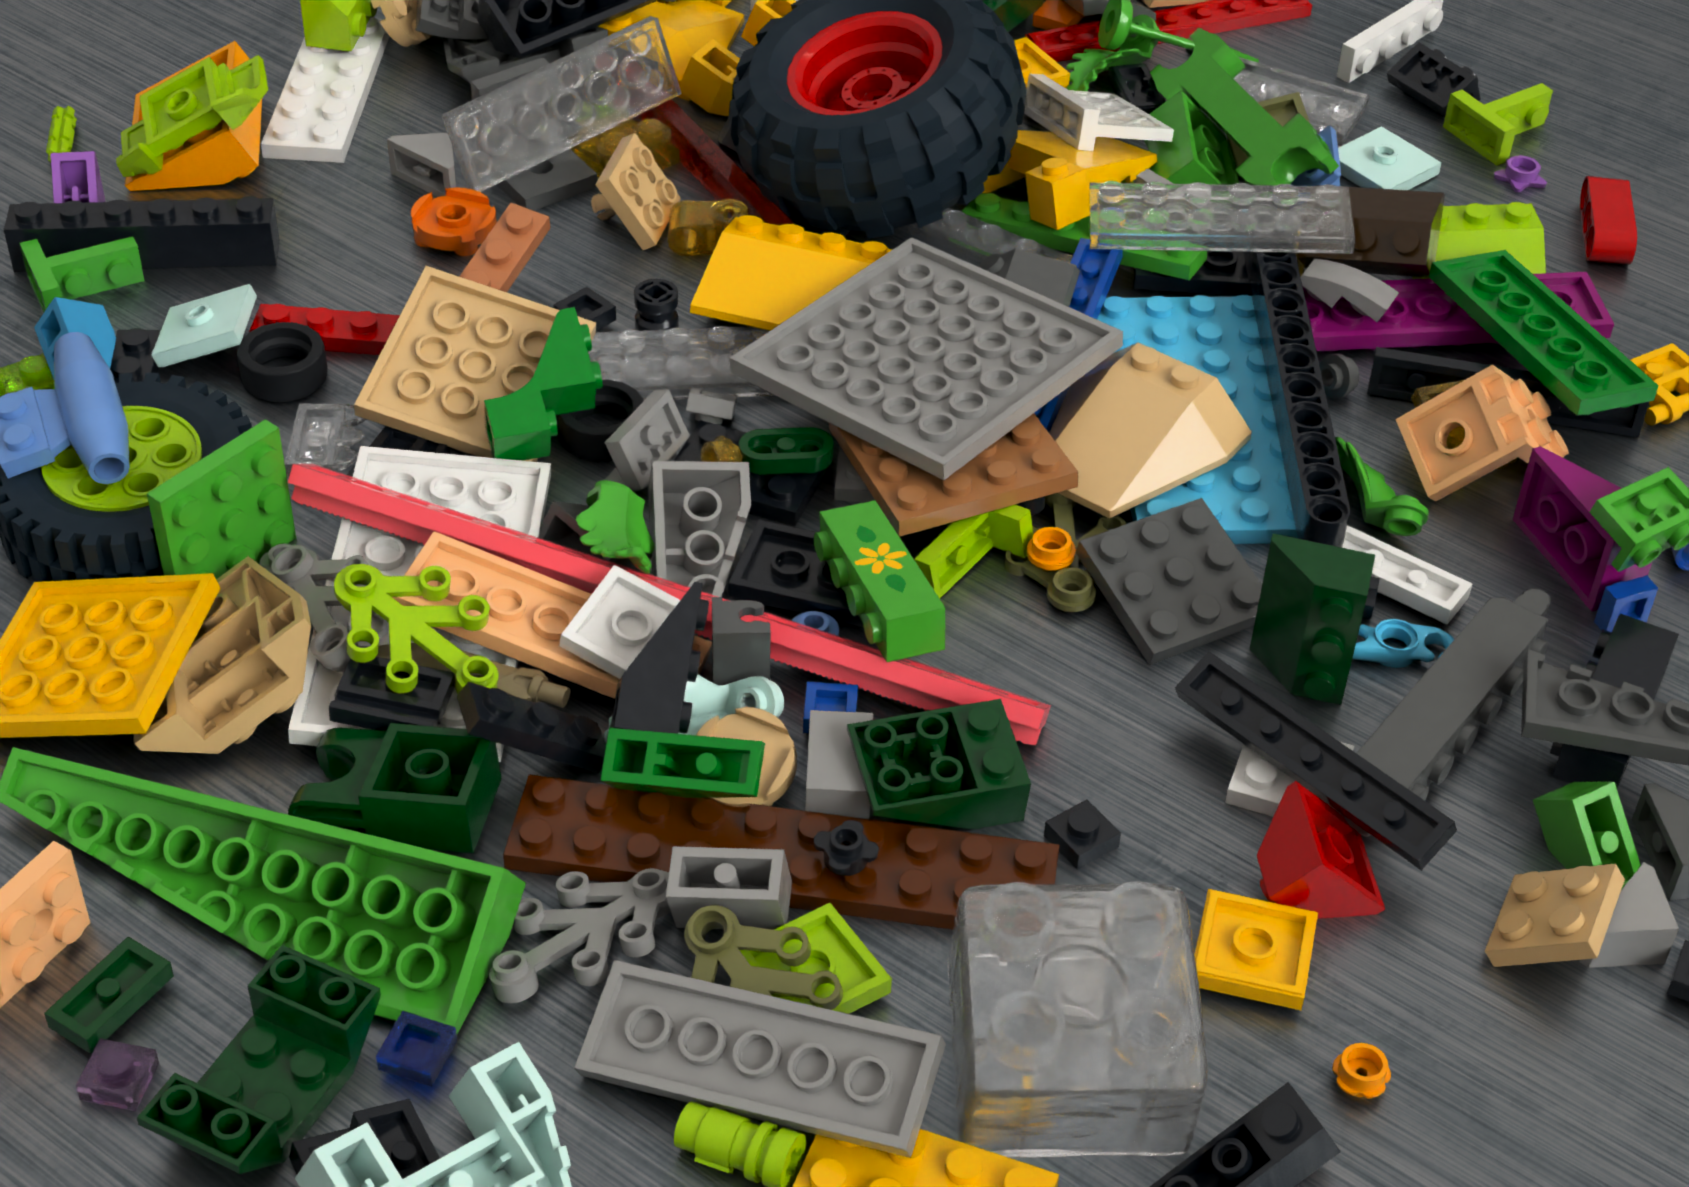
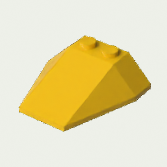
[594,0,744,101]

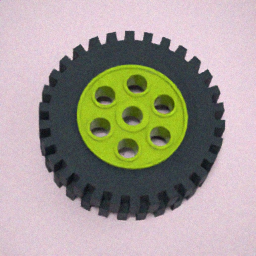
[0,373,252,582]

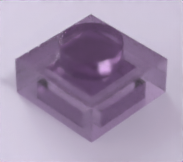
[76,1038,159,1111]

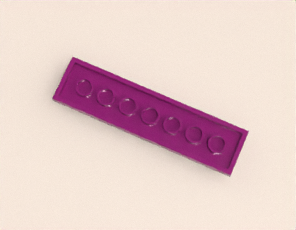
[1303,272,1614,352]

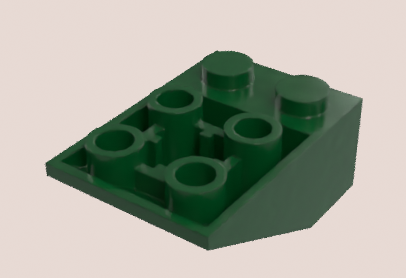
[847,699,1031,830]

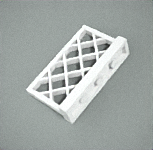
[1024,73,1174,151]

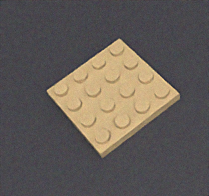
[354,266,596,462]

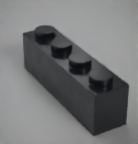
[1550,614,1679,790]

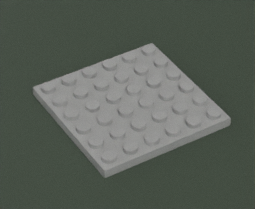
[730,237,1123,480]

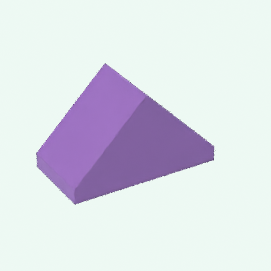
[51,151,106,203]

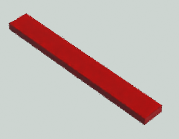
[1025,0,1312,62]

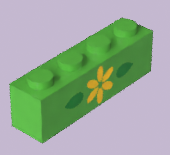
[814,500,945,662]

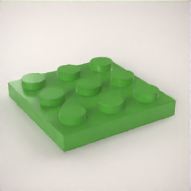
[147,419,296,579]

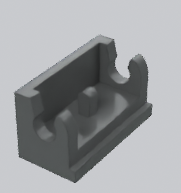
[712,597,771,686]

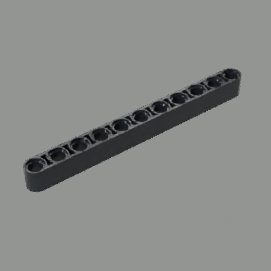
[1244,210,1350,548]

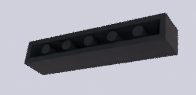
[4,196,280,272]

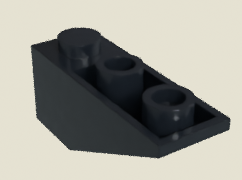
[610,582,709,734]
[1150,1082,1341,1187]

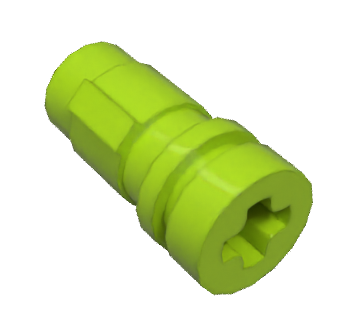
[674,1101,806,1187]

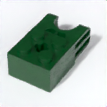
[288,723,502,853]

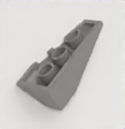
[648,461,751,640]

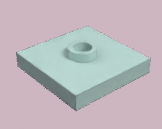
[1338,126,1442,190]
[151,284,257,368]

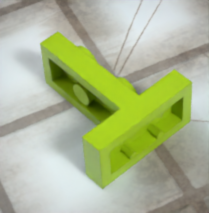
[1443,83,1553,166]
[914,505,1034,599]

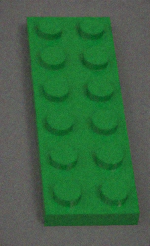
[1429,250,1659,416]

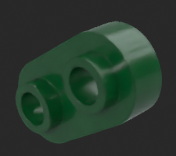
[739,427,834,475]

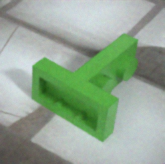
[20,236,145,313]

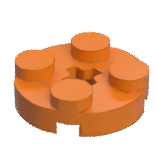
[411,187,497,256]

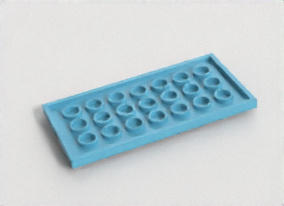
[1097,295,1298,544]

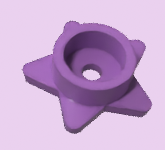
[1494,155,1547,192]

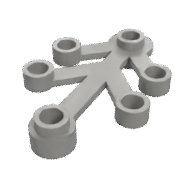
[271,545,377,672]
[489,868,671,1003]

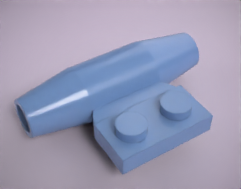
[0,332,130,484]

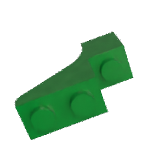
[484,307,603,461]

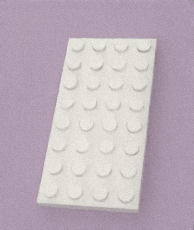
[288,446,551,762]

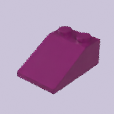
[1512,446,1653,612]

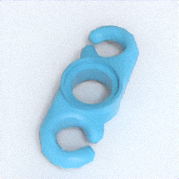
[1352,619,1454,668]

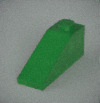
[600,728,765,798]

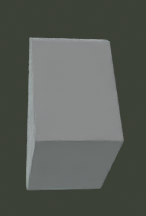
[387,132,456,197]
[1579,862,1679,968]

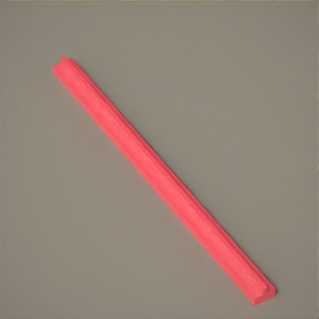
[288,464,1051,745]

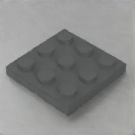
[1076,498,1262,665]

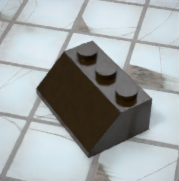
[1297,185,1445,278]

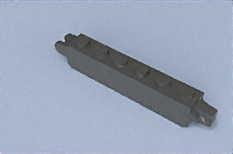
[1342,587,1552,837]

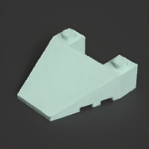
[295,1042,572,1187]

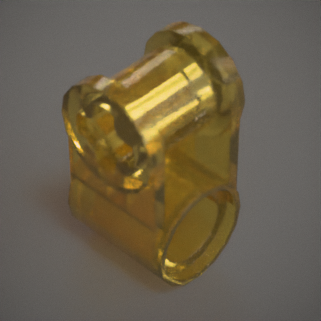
[667,199,748,256]

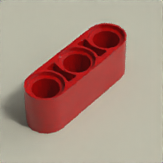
[1580,176,1637,265]

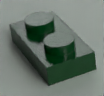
[44,937,174,1054]

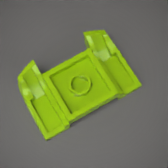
[116,55,268,177]

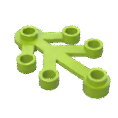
[334,564,499,694]

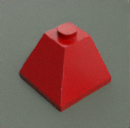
[1256,781,1385,919]

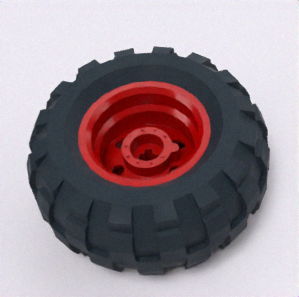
[728,0,1026,238]

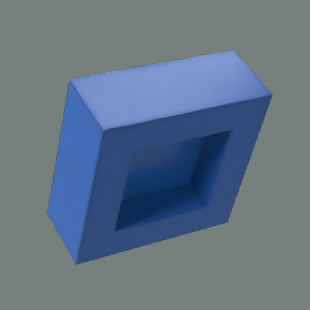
[1594,575,1658,632]
[803,682,858,733]

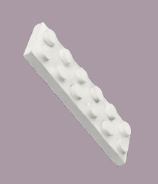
[261,17,390,163]

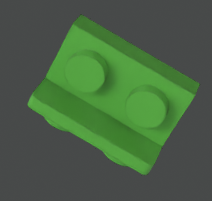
[1590,467,1689,572]

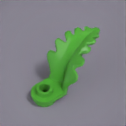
[1066,15,1160,91]
[1335,437,1429,536]
[576,480,654,574]

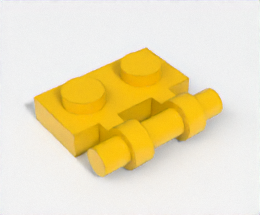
[1631,343,1689,426]

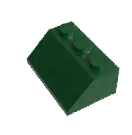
[1250,533,1375,705]

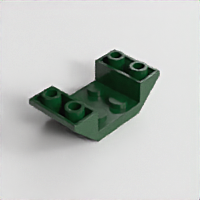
[137,945,381,1174]

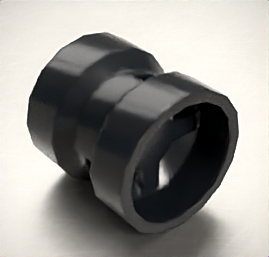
[634,278,679,341]

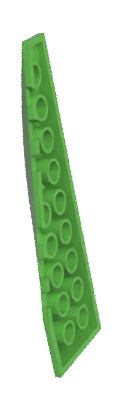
[0,747,526,1037]

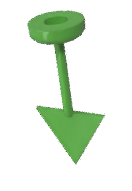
[1098,0,1259,65]

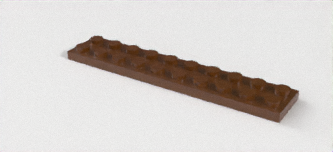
[503,774,1059,943]

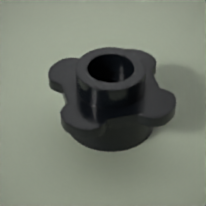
[814,820,879,876]

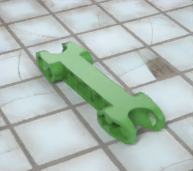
[1149,28,1339,214]

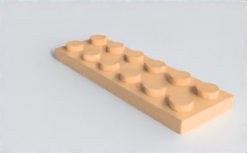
[392,531,712,699]

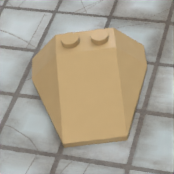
[1049,342,1252,519]
[134,556,311,754]

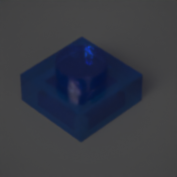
[376,1011,457,1087]

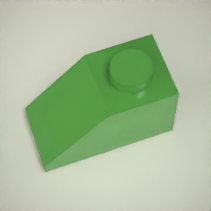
[1533,782,1641,890]

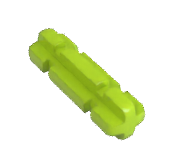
[46,106,77,163]

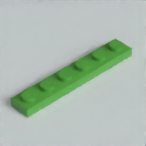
[960,193,1207,281]

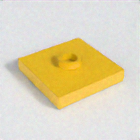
[1188,889,1318,1011]

